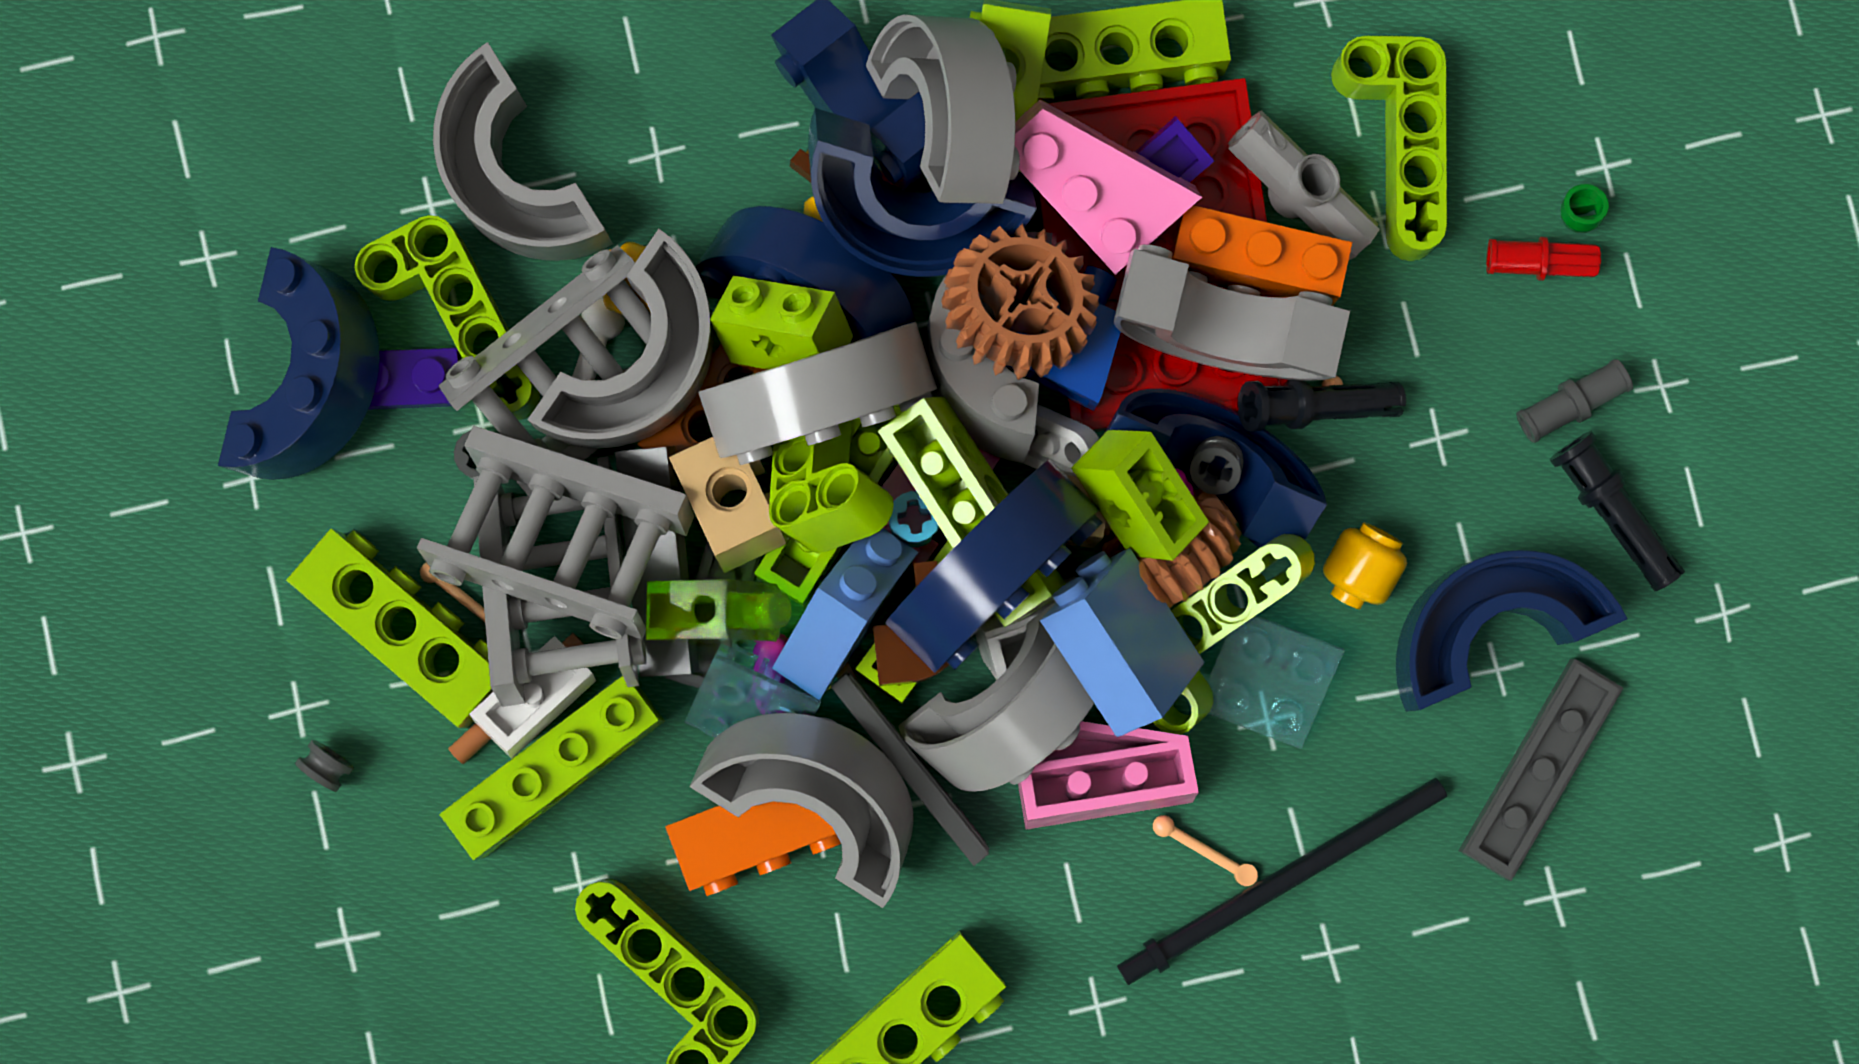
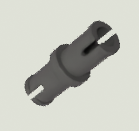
[1516,359,1633,443]

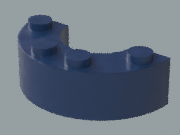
[771,0,925,190]
[808,108,1037,277]
[695,206,915,343]
[218,247,380,480]
[1104,389,1327,548]
[885,460,1103,673]
[1396,550,1628,712]

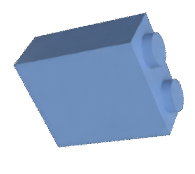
[772,528,918,700]
[1040,548,1205,737]

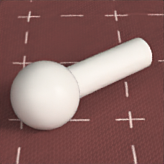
[572,297,625,380]

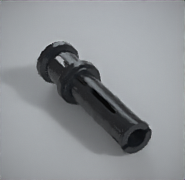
[1237,379,1406,432]
[1550,431,1685,591]

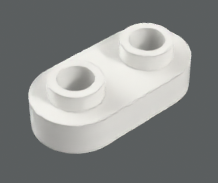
[1024,404,1099,476]

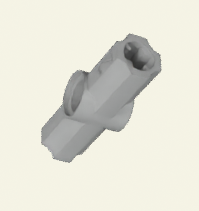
[1228,110,1380,260]

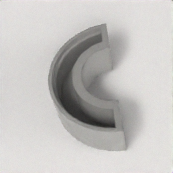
[866,15,1020,204]
[433,42,613,261]
[527,229,714,448]
[923,232,1052,464]
[1114,245,1350,381]
[698,322,937,465]
[898,601,1094,792]
[689,713,914,908]

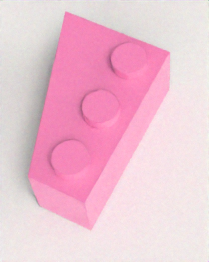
[1015,99,1202,275]
[1018,721,1199,830]

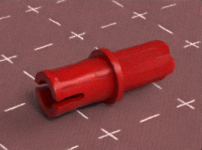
[1486,236,1601,281]

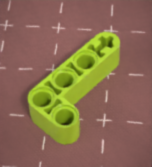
[1331,36,1447,261]
[354,215,540,420]
[769,420,894,553]
[1153,534,1315,735]
[575,879,760,1064]

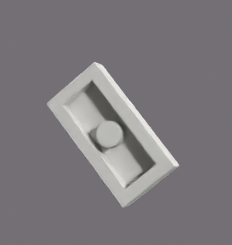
[469,636,596,759]

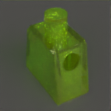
[646,579,792,644]

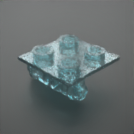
[1207,616,1345,749]
[685,643,822,738]

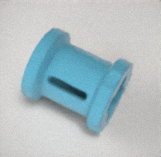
[889,491,939,548]

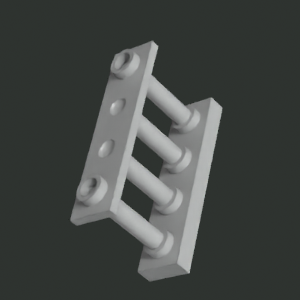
[439,245,651,497]
[417,425,695,639]
[473,456,647,707]

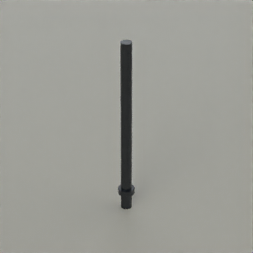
[1117,778,1447,985]

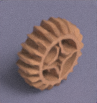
[942,224,1099,380]
[1101,489,1242,608]

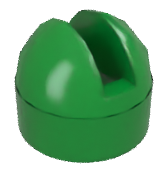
[1560,184,1609,233]

